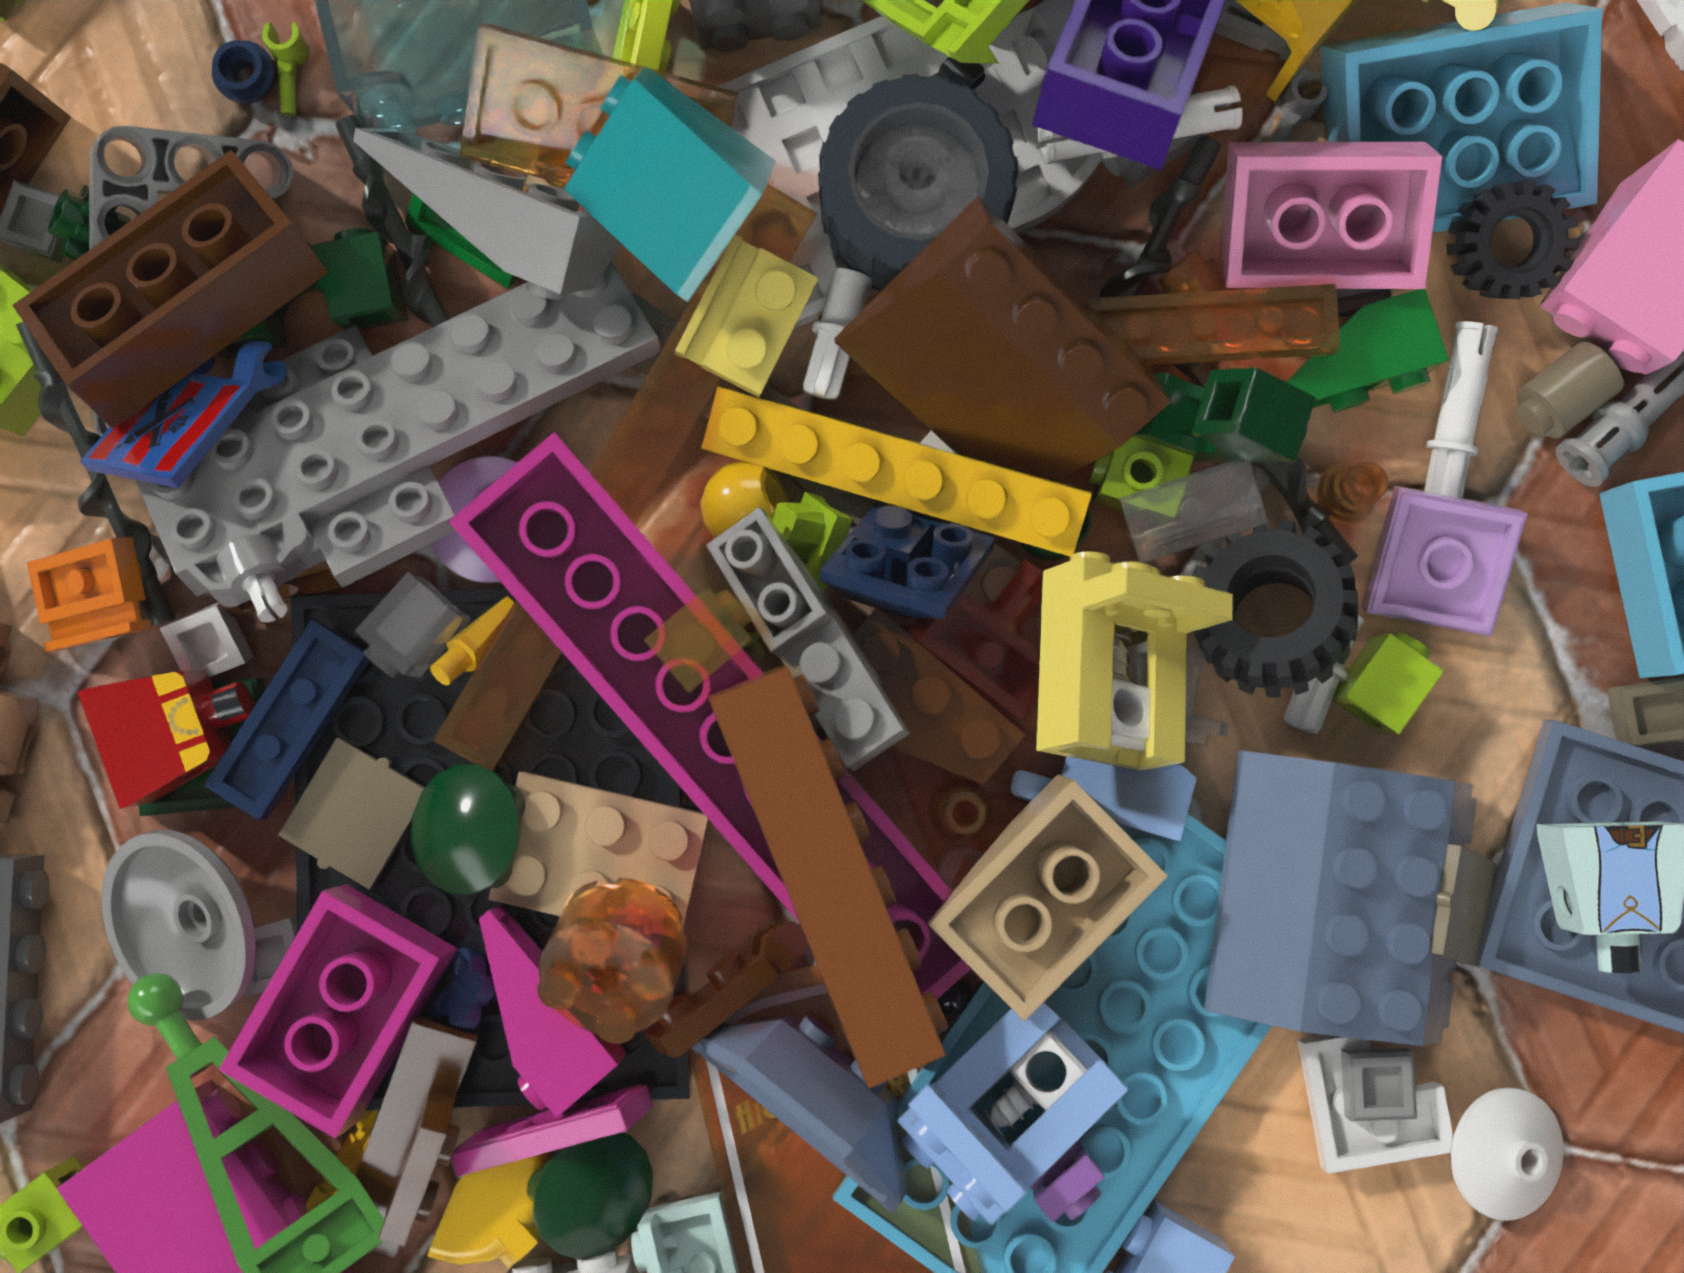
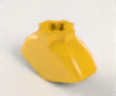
[427,1150,556,1269]

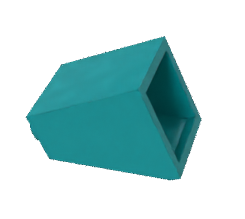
[564,66,776,302]

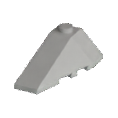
[353,128,623,300]

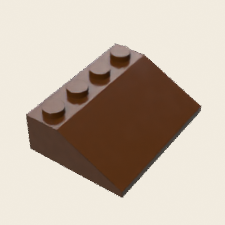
[834,196,1171,482]

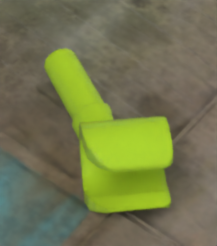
[261,22,309,117]

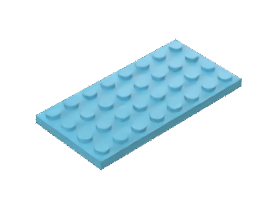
[833,814,1272,1273]

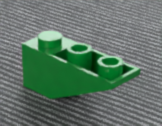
[1285,289,1449,413]

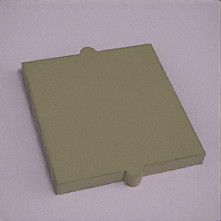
[278,737,425,890]
[1430,844,1497,968]

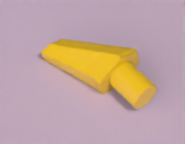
[430,596,516,685]

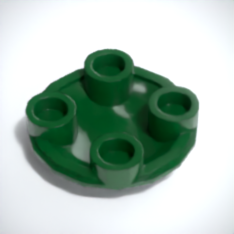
[411,765,525,895]
[527,1132,653,1259]

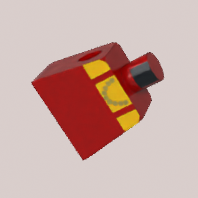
[77,670,255,809]

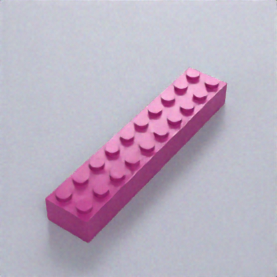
[448,432,971,999]

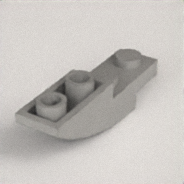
[706,507,910,771]

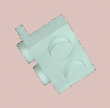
[631,1191,740,1273]

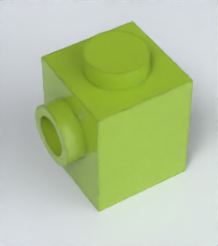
[1088,436,1194,525]
[0,1156,84,1273]

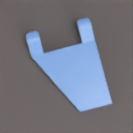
[1010,684,1197,842]

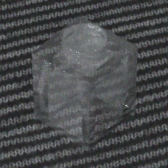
[355,572,471,677]

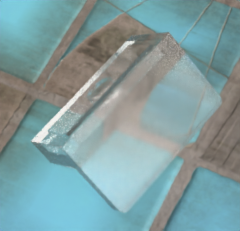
[1119,461,1268,563]

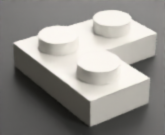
[1297,1035,1453,1174]

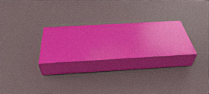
[451,1084,654,1177]

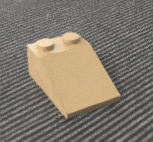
[927,774,1168,1021]

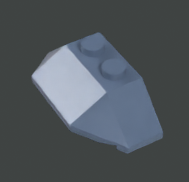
[691,1014,908,1214]

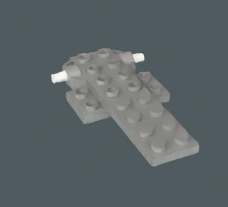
[135,261,662,622]

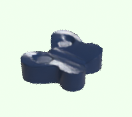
[427,947,496,1031]

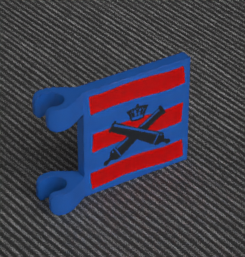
[80,340,287,488]

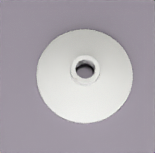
[1451,1087,1564,1220]

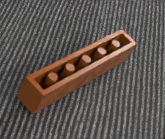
[707,665,948,1089]

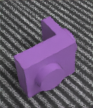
[1030,1140,1105,1223]

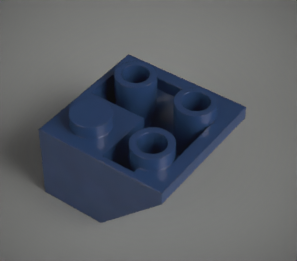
[820,503,995,619]

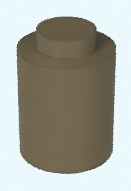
[1516,342,1624,439]

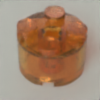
[537,878,688,1044]

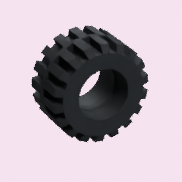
[1192,520,1358,698]

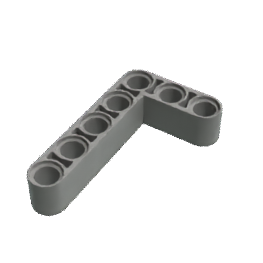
[89,126,293,437]

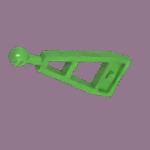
[127,973,384,1273]

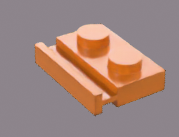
[27,537,152,652]

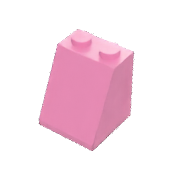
[1539,139,1684,375]

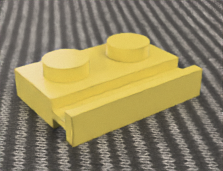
[675,234,819,397]

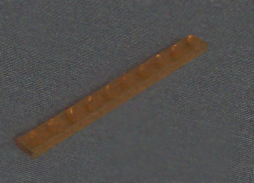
[433,183,817,771]

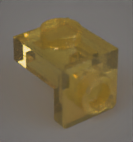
[644,587,752,693]

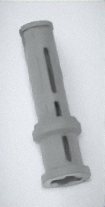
[1555,350,1684,487]

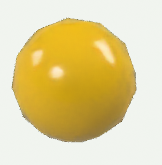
[700,461,788,538]

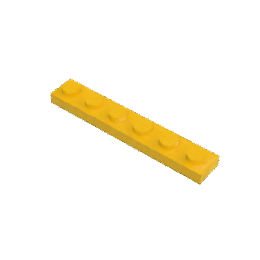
[701,386,1092,556]

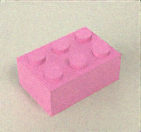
[1219,142,1442,289]

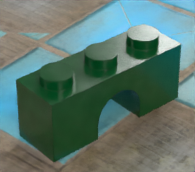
[218,228,409,360]
[1133,367,1316,462]

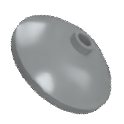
[102,830,256,1021]

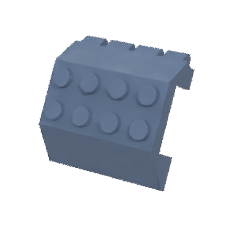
[1204,750,1476,1046]

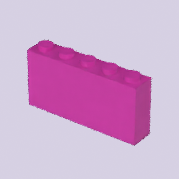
[57,1080,355,1273]

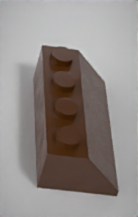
[12,150,329,429]

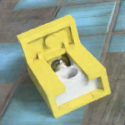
[1036,552,1233,771]

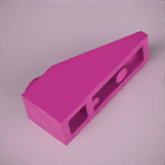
[479,904,627,1118]

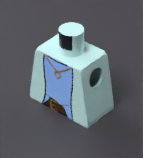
[1537,821,1684,973]

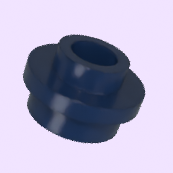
[212,40,276,104]

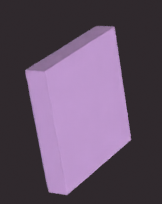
[1362,486,1527,637]

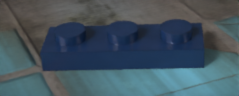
[204,619,373,820]

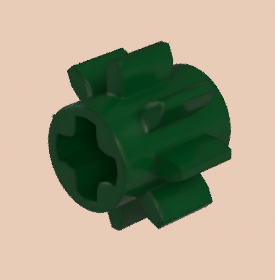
[47,185,131,260]

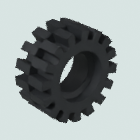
[1446,181,1580,299]

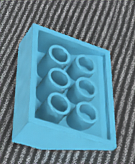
[1320,2,1602,233]

